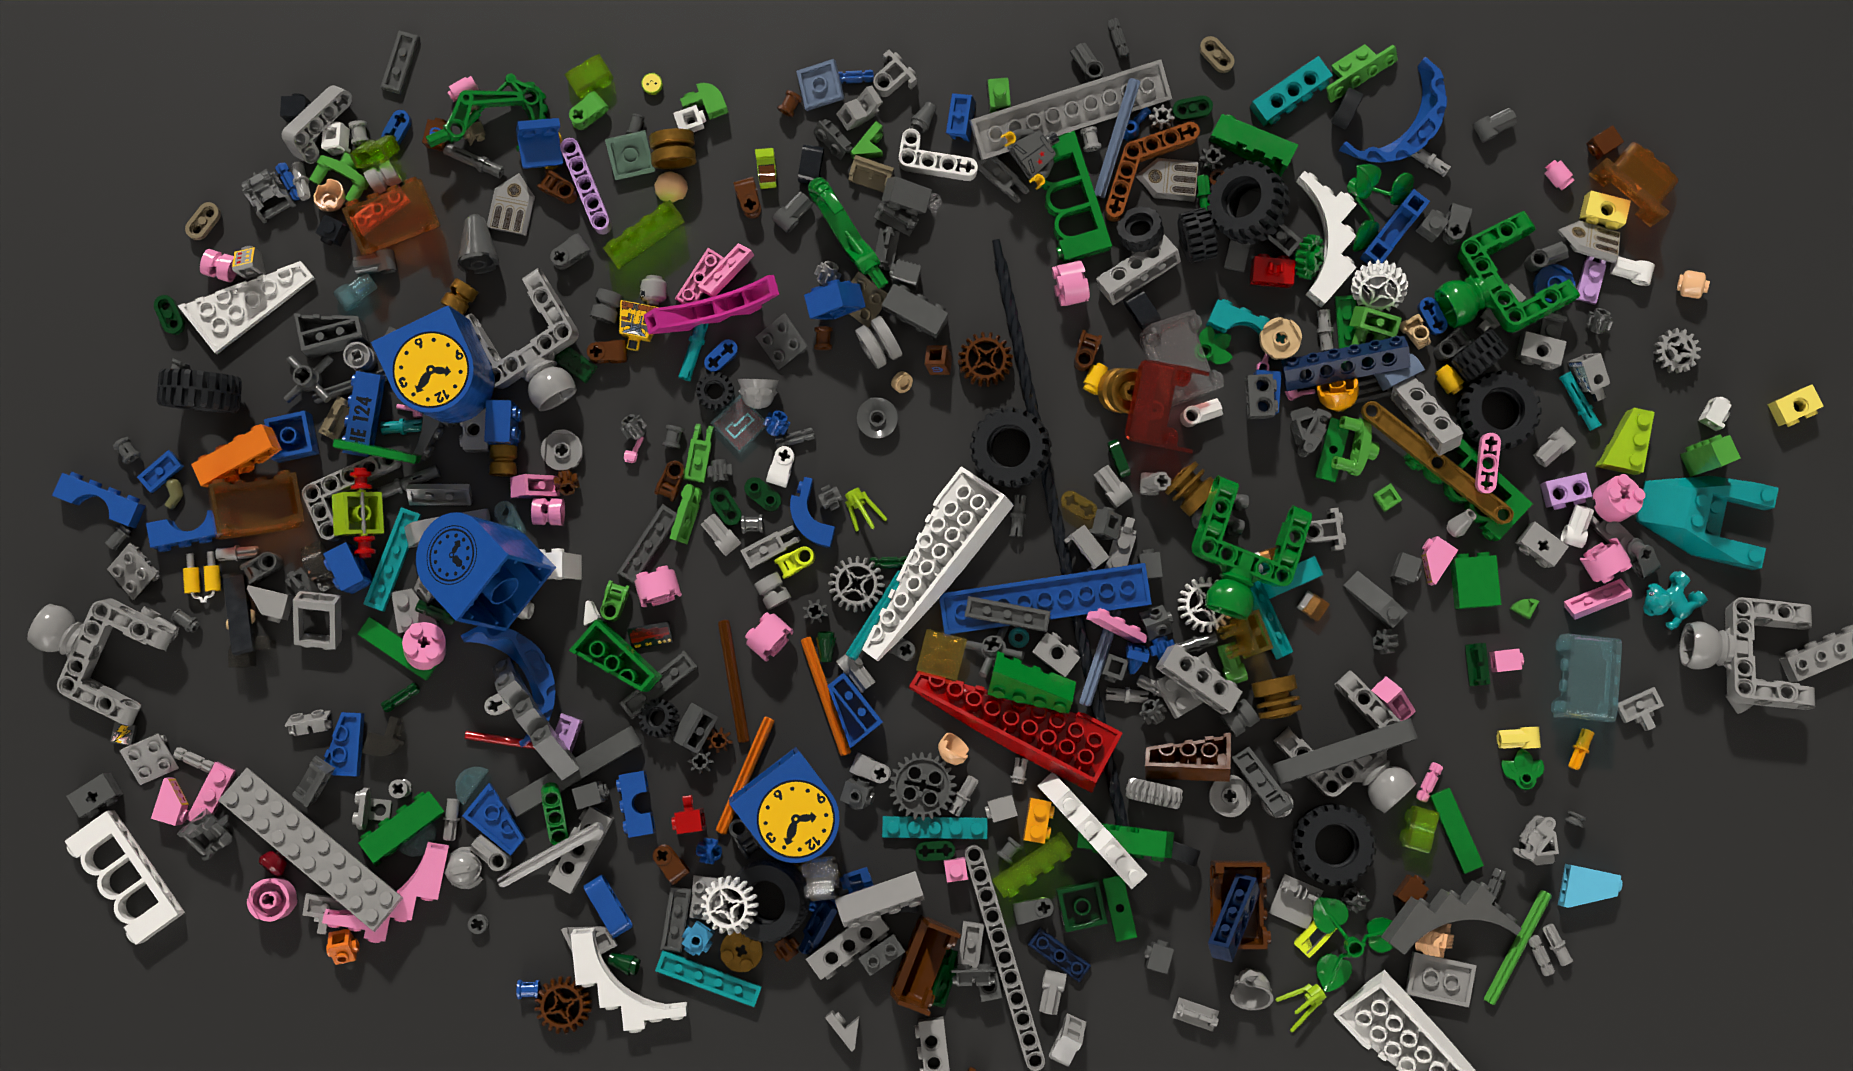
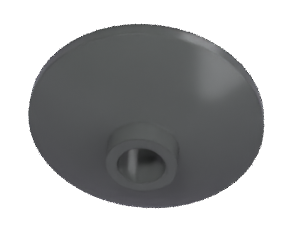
[857,397,898,439]

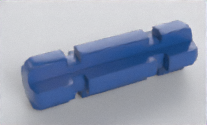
[839,70,874,84]
[275,162,300,201]

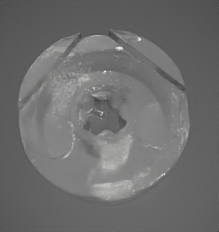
[802,856,840,901]

